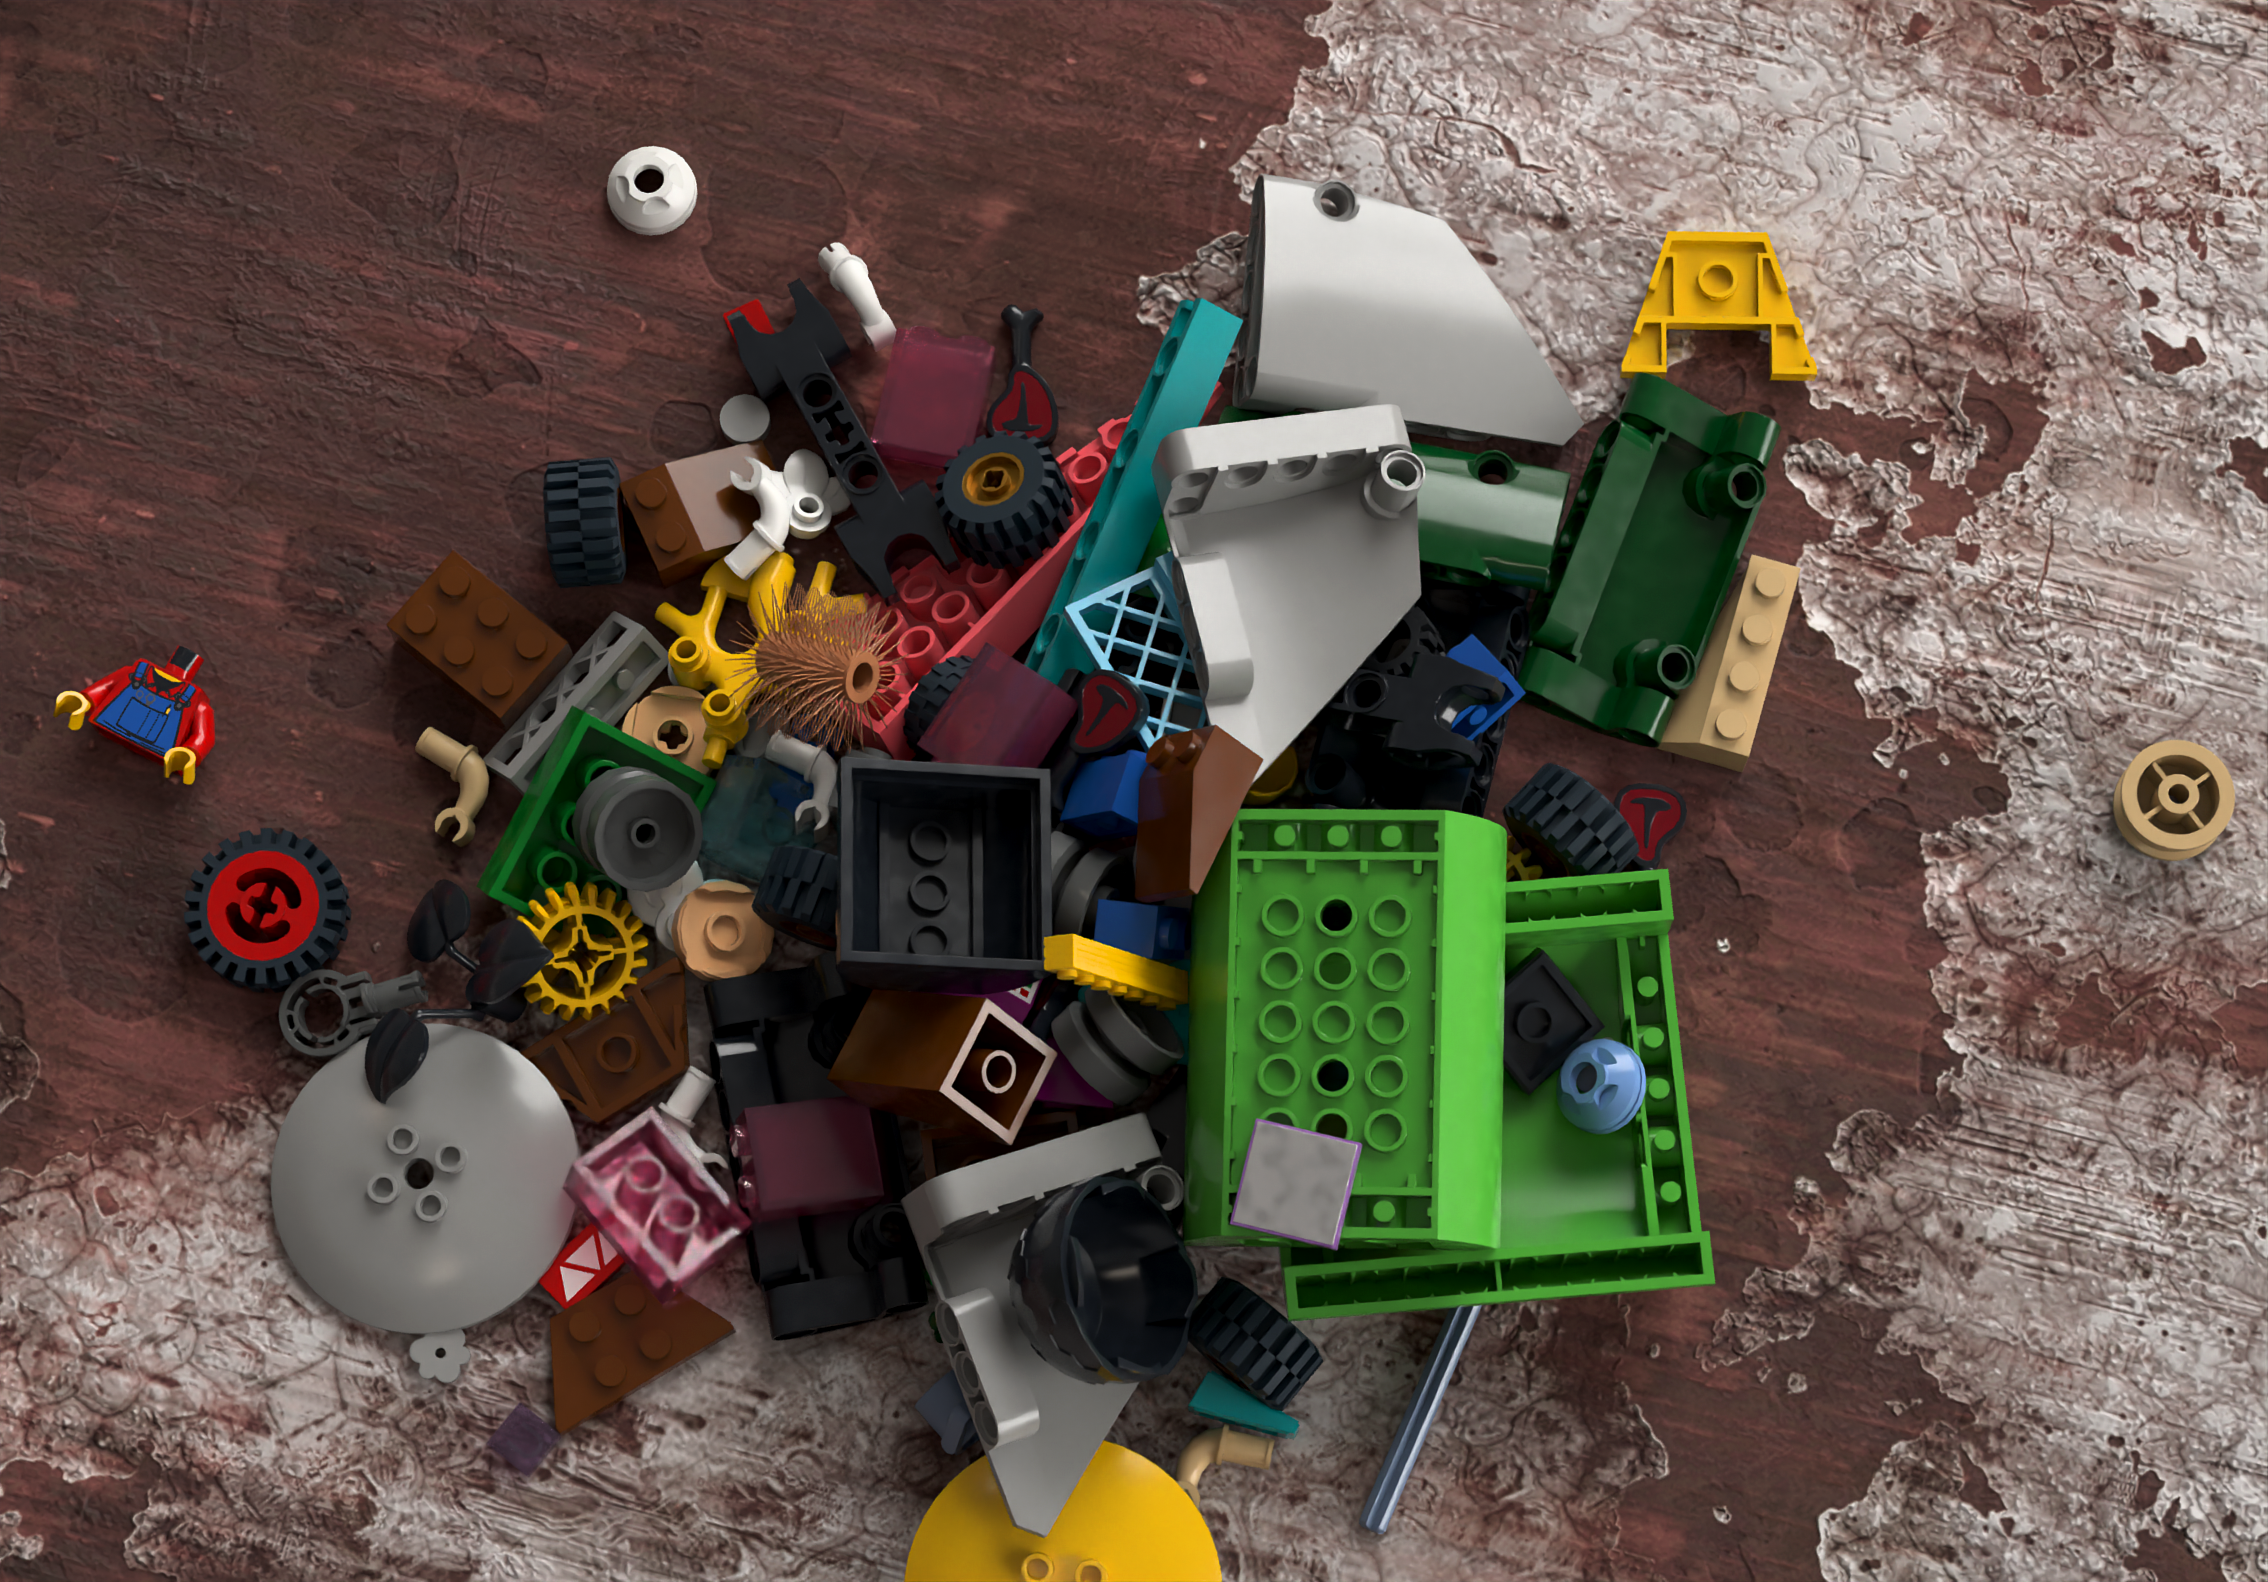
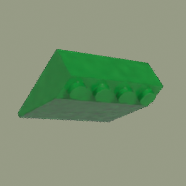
[476,705,718,958]

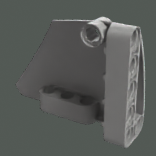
[1232,173,1584,447]

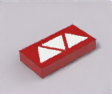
[538,1205,647,1310]

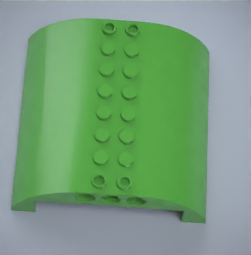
[1278,869,1715,1322]

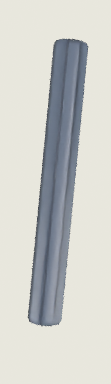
[1359,1305,1482,1534]

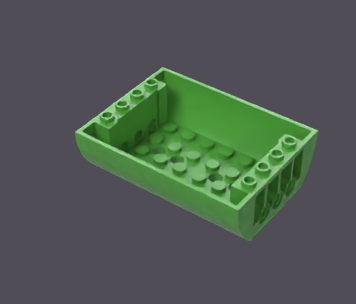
[1182,809,1507,1251]

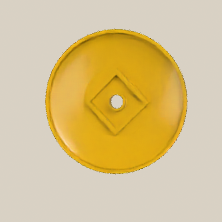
[904,1439,1222,1582]

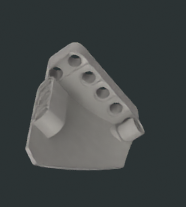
[1151,404,1426,787]
[901,1113,1184,1538]

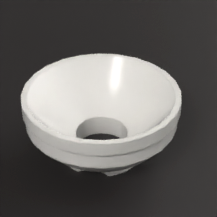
[607,146,697,236]

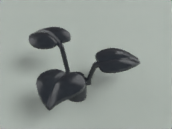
[365,879,554,1104]

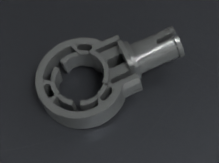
[279,969,428,1060]

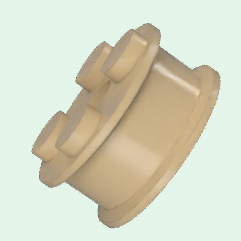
[2113,740,2235,861]

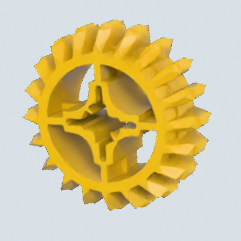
[516,882,648,1021]

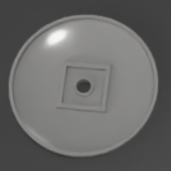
[271,1023,581,1335]

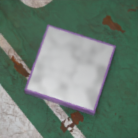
[1230,1118,1363,1250]

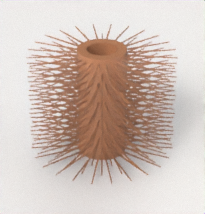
[725,581,909,754]

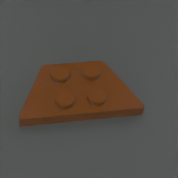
[520,956,690,1125]
[550,1265,736,1436]

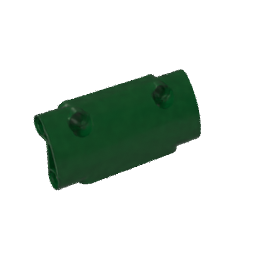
[1518,372,1781,748]
[1218,405,1571,592]

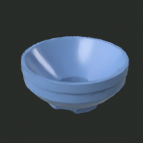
[1556,1039,1646,1134]

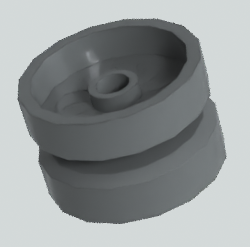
[572,766,703,892]
[1051,831,1131,940]
[1051,985,1185,1106]

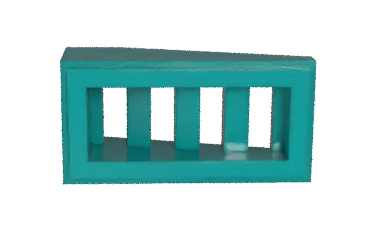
[1188,1371,1300,1440]

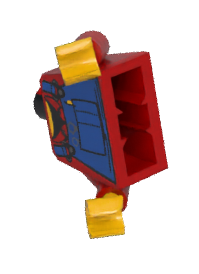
[53,645,215,784]

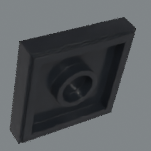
[1503,947,1605,1095]

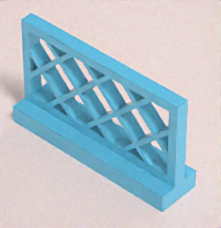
[1063,551,1206,753]

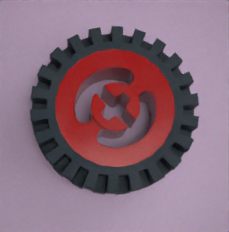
[184,828,351,993]

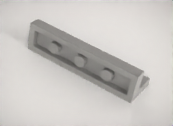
[483,611,669,796]

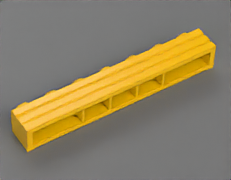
[1044,934,1188,1011]

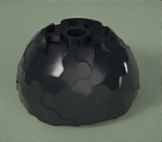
[1007,1175,1198,1385]

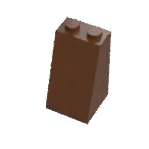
[826,989,1058,1145]

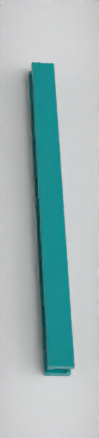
[981,298,1243,767]

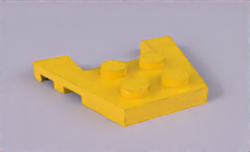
[1620,231,1817,381]

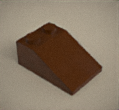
[619,439,791,589]
[1135,725,1264,903]

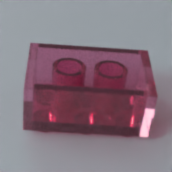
[562,1106,752,1305]

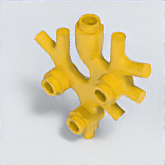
[655,550,866,769]

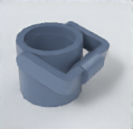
[914,1369,980,1455]

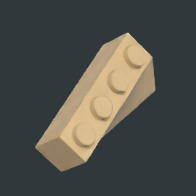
[1657,555,1801,772]

